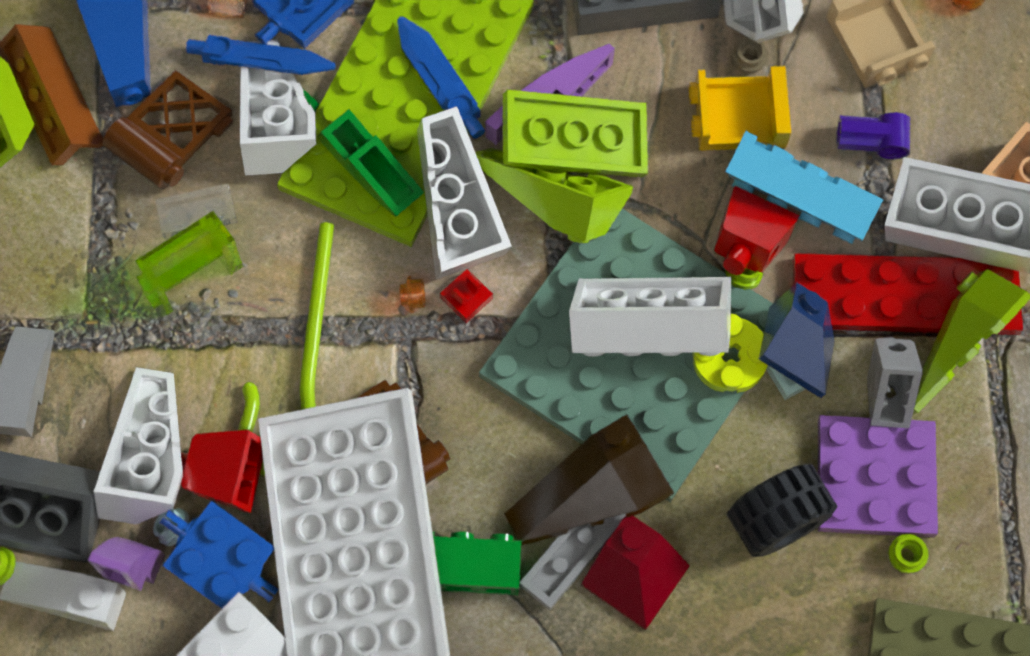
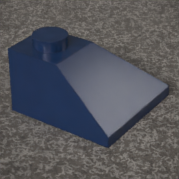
[759,282,835,398]

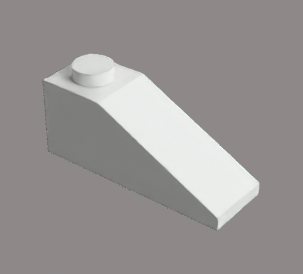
[0,561,126,631]

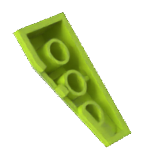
[475,148,633,243]
[913,269,1030,414]

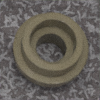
[732,38,768,73]

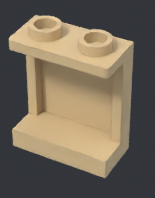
[826,0,936,88]

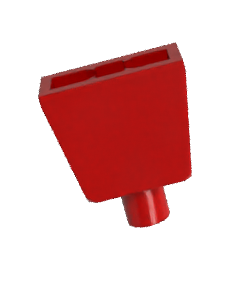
[714,186,800,275]
[181,430,263,513]

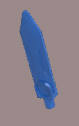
[397,17,485,139]
[186,35,336,75]

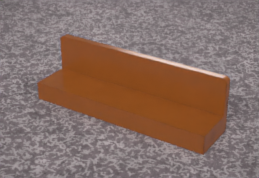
[0,24,103,165]

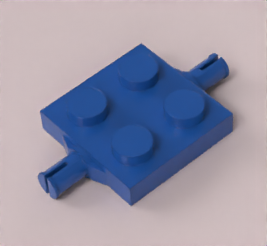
[252,0,355,49]
[159,500,279,609]

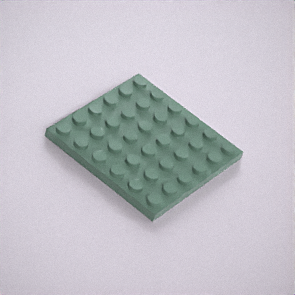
[479,209,773,502]

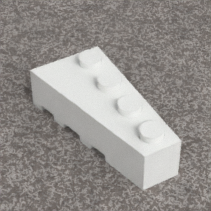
[417,107,512,280]

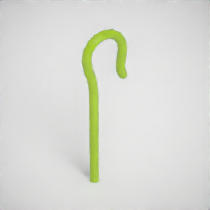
[238,222,334,476]

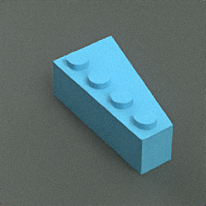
[725,131,883,244]

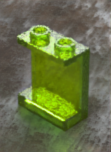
[135,211,243,315]

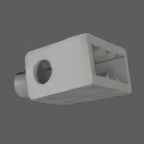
[867,337,922,428]

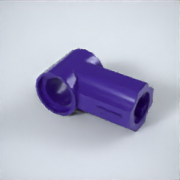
[836,112,910,159]

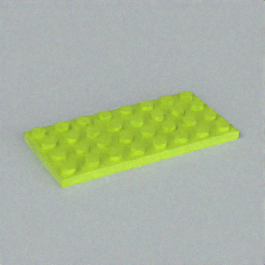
[277,0,534,247]

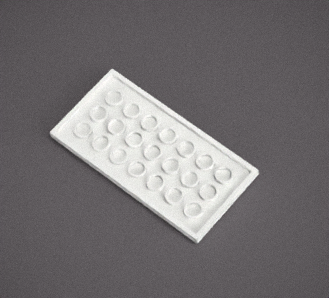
[258,388,450,656]

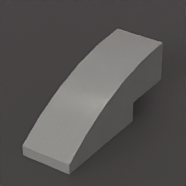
[0,327,55,437]

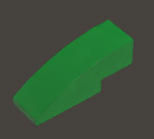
[317,109,425,217]

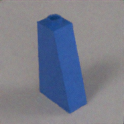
[76,0,151,107]

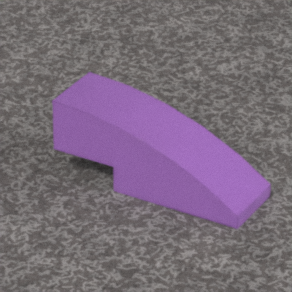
[88,537,165,591]

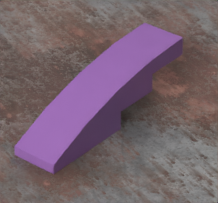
[485,44,615,145]

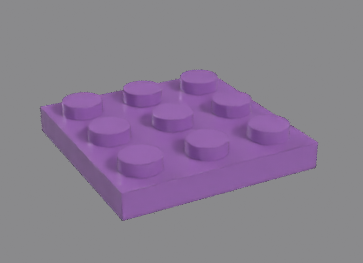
[818,415,938,538]

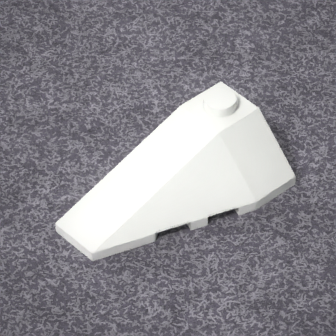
[240,40,316,175]
[94,367,183,524]

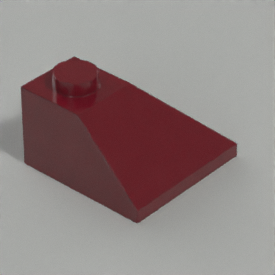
[581,515,690,631]

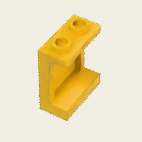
[689,66,791,151]

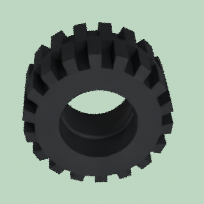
[727,464,838,557]

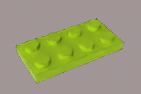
[503,90,648,178]

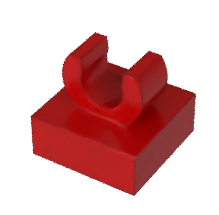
[440,269,493,323]

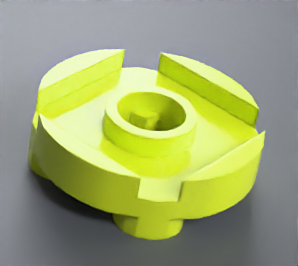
[692,314,768,393]

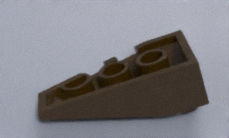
[504,414,675,546]

